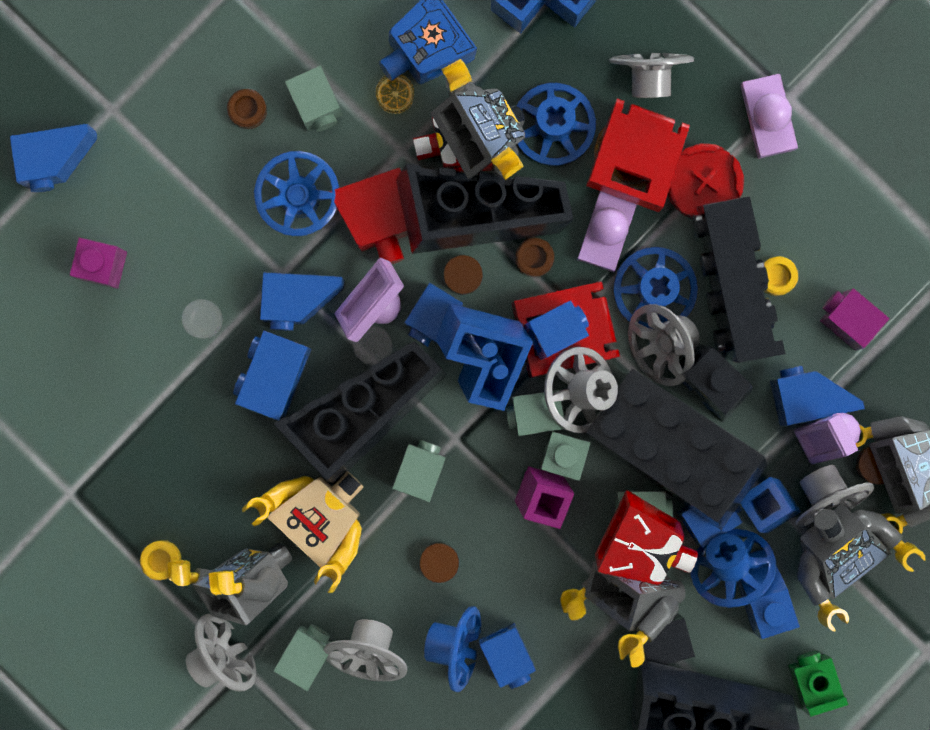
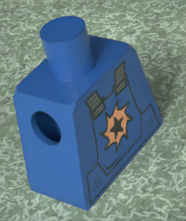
[379,0,477,84]

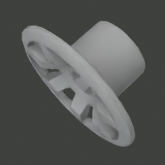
[609,53,694,98]
[628,304,700,386]
[544,347,618,433]
[795,465,874,528]
[186,614,256,692]
[323,619,408,681]

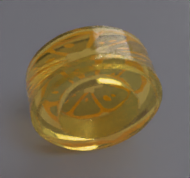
[376,75,414,114]

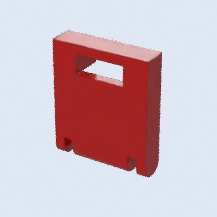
[586,98,690,212]
[511,282,620,378]

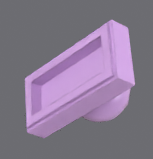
[740,74,798,159]
[577,191,637,272]
[334,258,404,342]
[794,413,861,464]

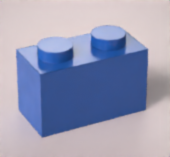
[233,331,311,421]

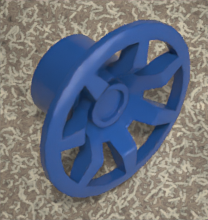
[517,83,596,166]
[254,151,339,236]
[613,247,698,329]
[691,529,776,608]
[424,606,482,692]

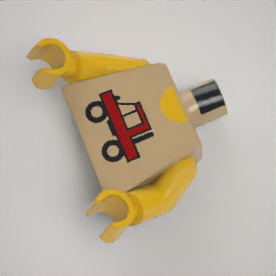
[242,471,364,593]

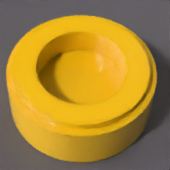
[764,256,798,296]
[140,540,182,580]

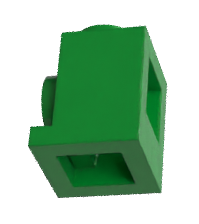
[788,651,848,717]

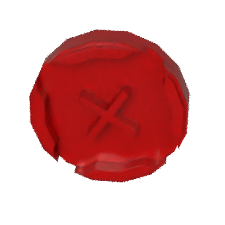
[668,143,744,219]

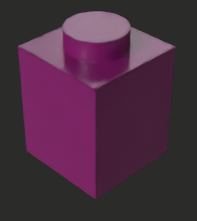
[69,238,127,289]
[820,288,890,351]
[515,466,574,529]

